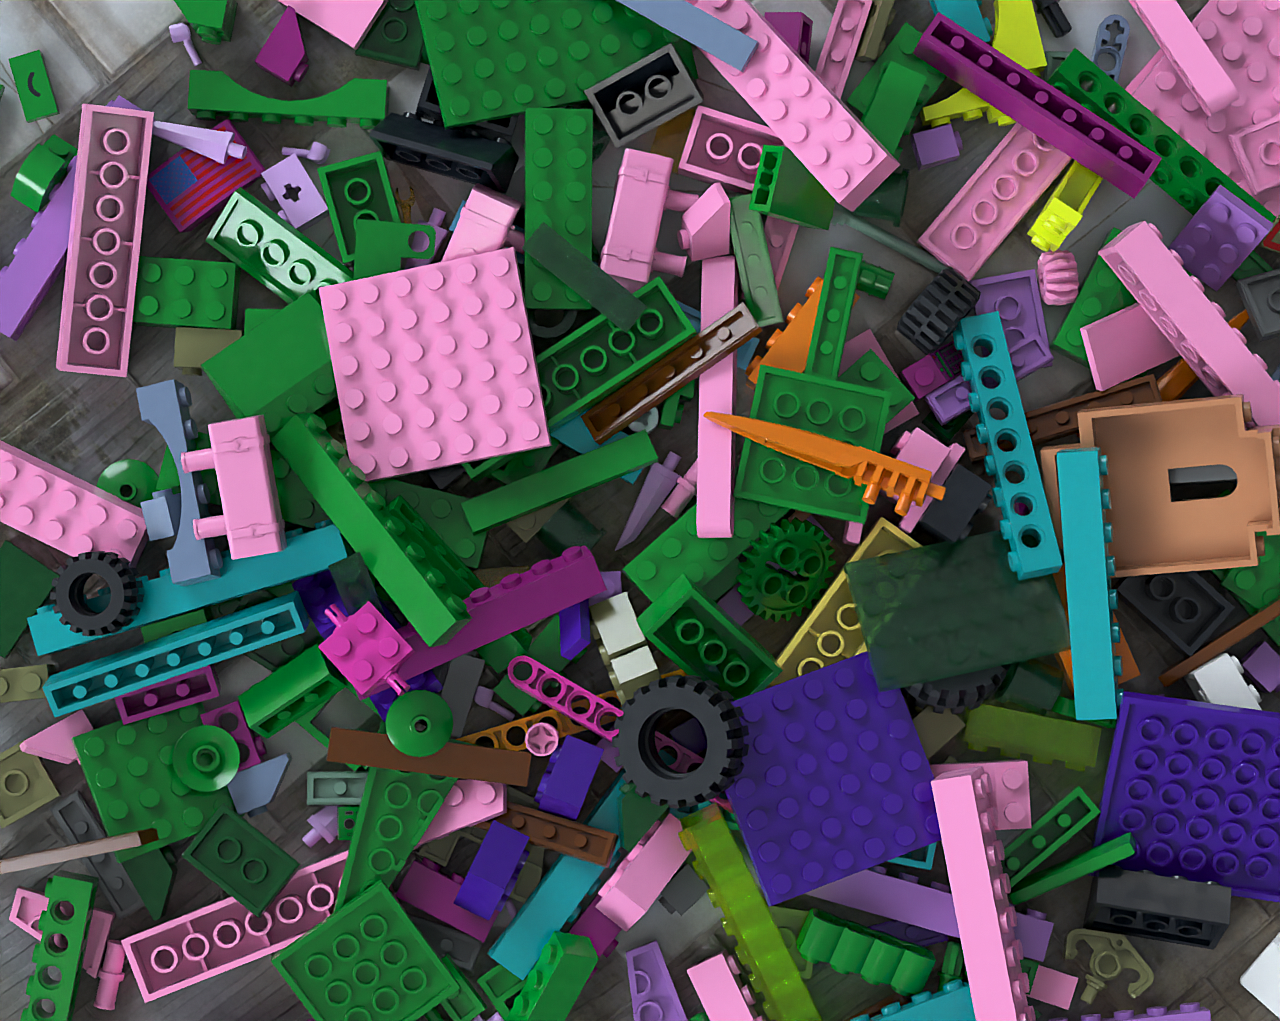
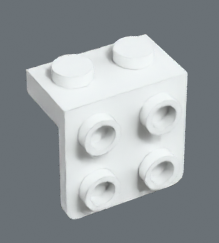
[1240,932,1280,1019]

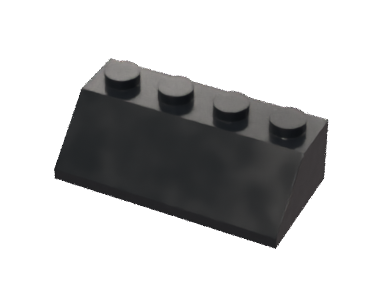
[369,112,519,193]
[1083,865,1232,950]

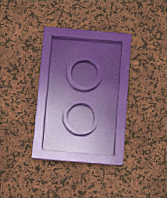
[1167,185,1274,292]
[969,269,1053,369]

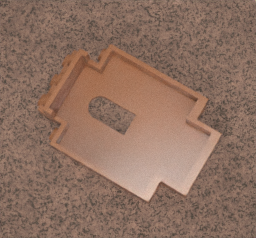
[1041,394,1280,578]

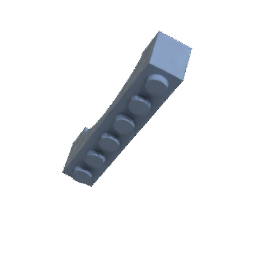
[136,379,223,586]

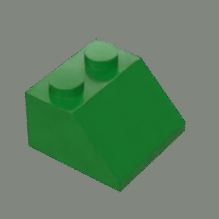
[174,0,238,45]

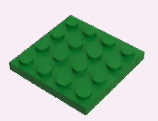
[732,365,892,525]
[71,701,245,864]
[271,879,460,1021]

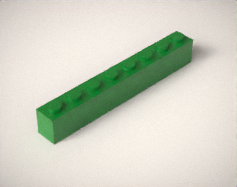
[270,413,472,647]

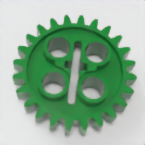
[735,517,836,622]

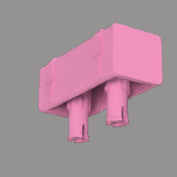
[595,149,699,296]
[441,183,524,262]
[181,414,287,560]

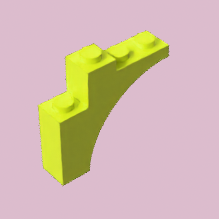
[920,0,1047,129]
[1027,160,1103,252]

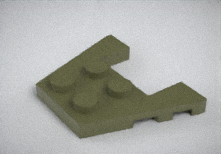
[419,785,545,903]

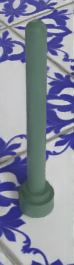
[830,201,947,274]

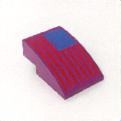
[146,119,266,233]

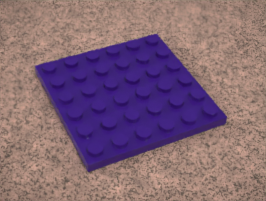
[698,645,942,906]
[1088,691,1280,902]

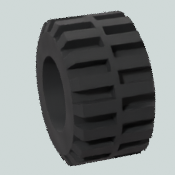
[897,267,981,355]
[50,551,144,636]

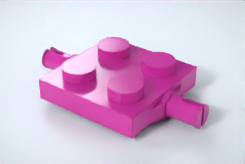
[318,601,415,698]

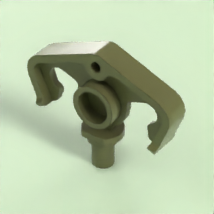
[1062,928,1154,1005]

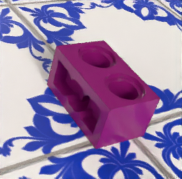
[200,701,267,772]

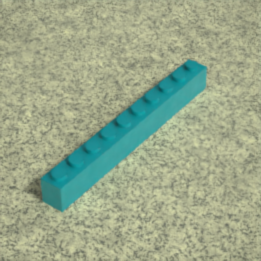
[27,519,356,656]

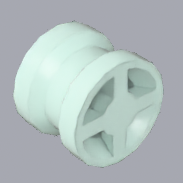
[628,407,659,434]

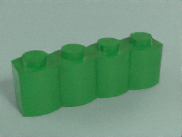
[796,908,936,996]

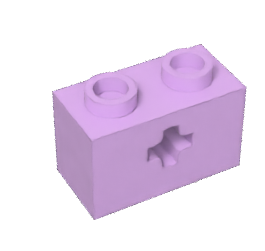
[261,153,330,232]

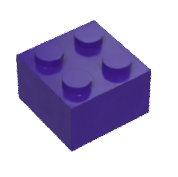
[534,735,604,822]
[453,820,530,921]

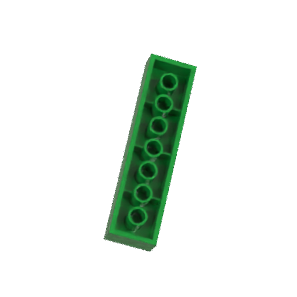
[462,276,697,483]

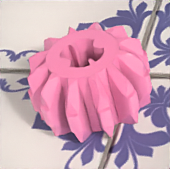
[1037,249,1079,306]

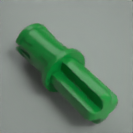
[937,941,964,992]

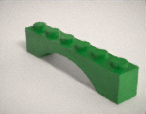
[188,70,390,129]

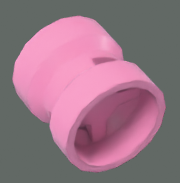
[525,722,559,756]

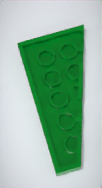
[333,722,479,913]

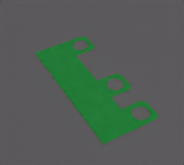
[353,219,436,281]

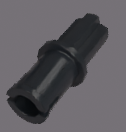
[1033,0,1072,38]

